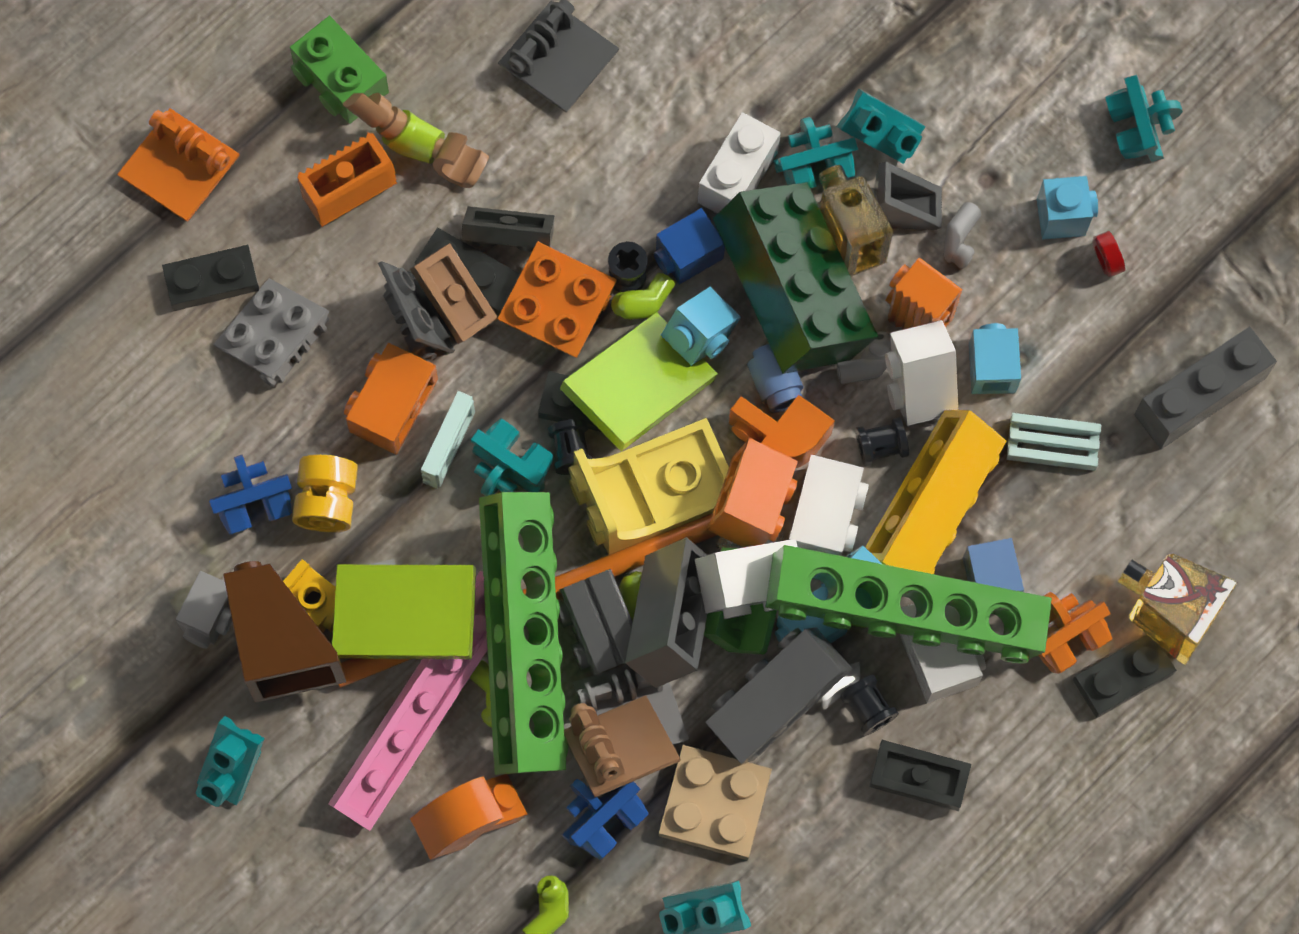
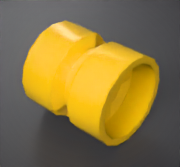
[292,454,358,532]

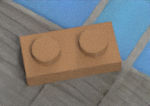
[410,243,498,344]

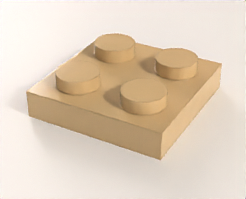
[659,745,772,860]

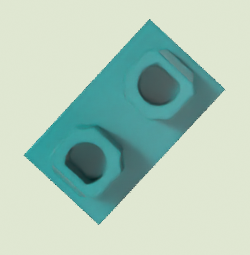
[1105,74,1183,162]
[837,89,926,164]
[773,117,858,188]
[471,418,553,496]
[195,716,265,807]
[659,880,751,934]

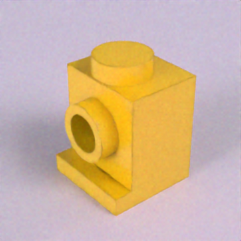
[283,559,336,633]

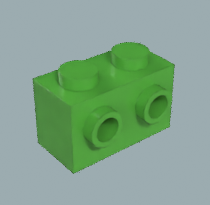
[290,15,389,124]

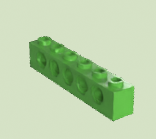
[479,492,568,775]
[765,545,1052,664]

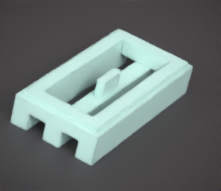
[421,391,475,489]
[1006,413,1101,471]

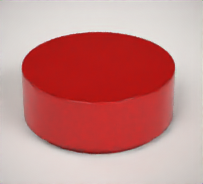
[1092,231,1126,277]

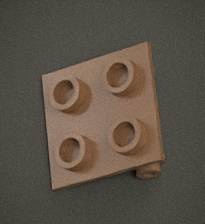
[564,695,681,797]

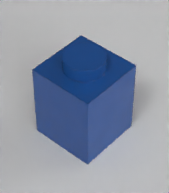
[653,208,725,285]

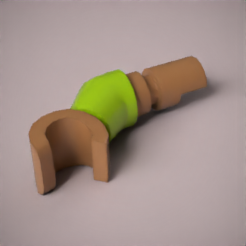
[342,93,489,188]

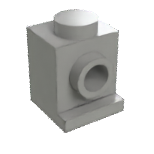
[176,571,233,649]

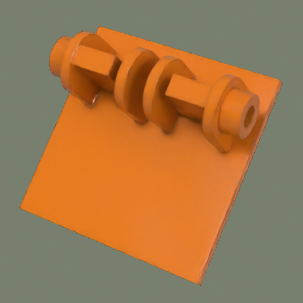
[117,108,240,222]
[498,241,617,358]

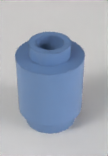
[747,344,804,413]

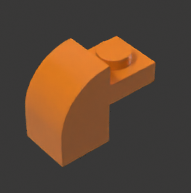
[729,394,835,469]
[410,774,528,860]

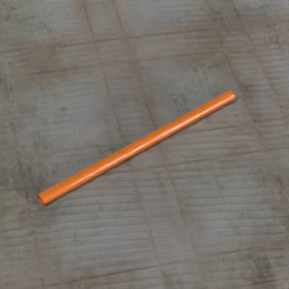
[338,513,717,688]

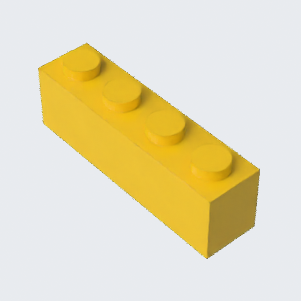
[865,410,1006,574]

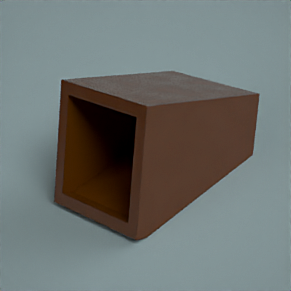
[223,561,346,703]

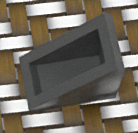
[873,161,942,230]

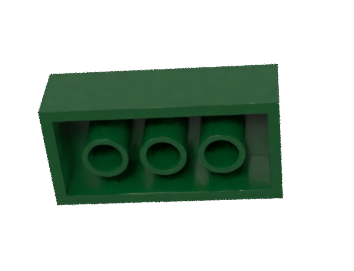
[712,182,878,374]

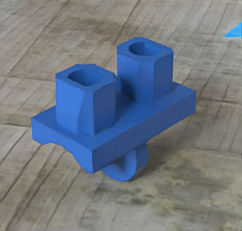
[209,454,292,535]
[561,779,649,860]

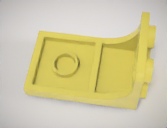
[569,418,729,555]

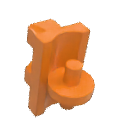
[1038,592,1112,674]

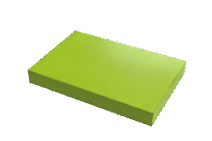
[560,312,718,452]
[332,564,476,659]

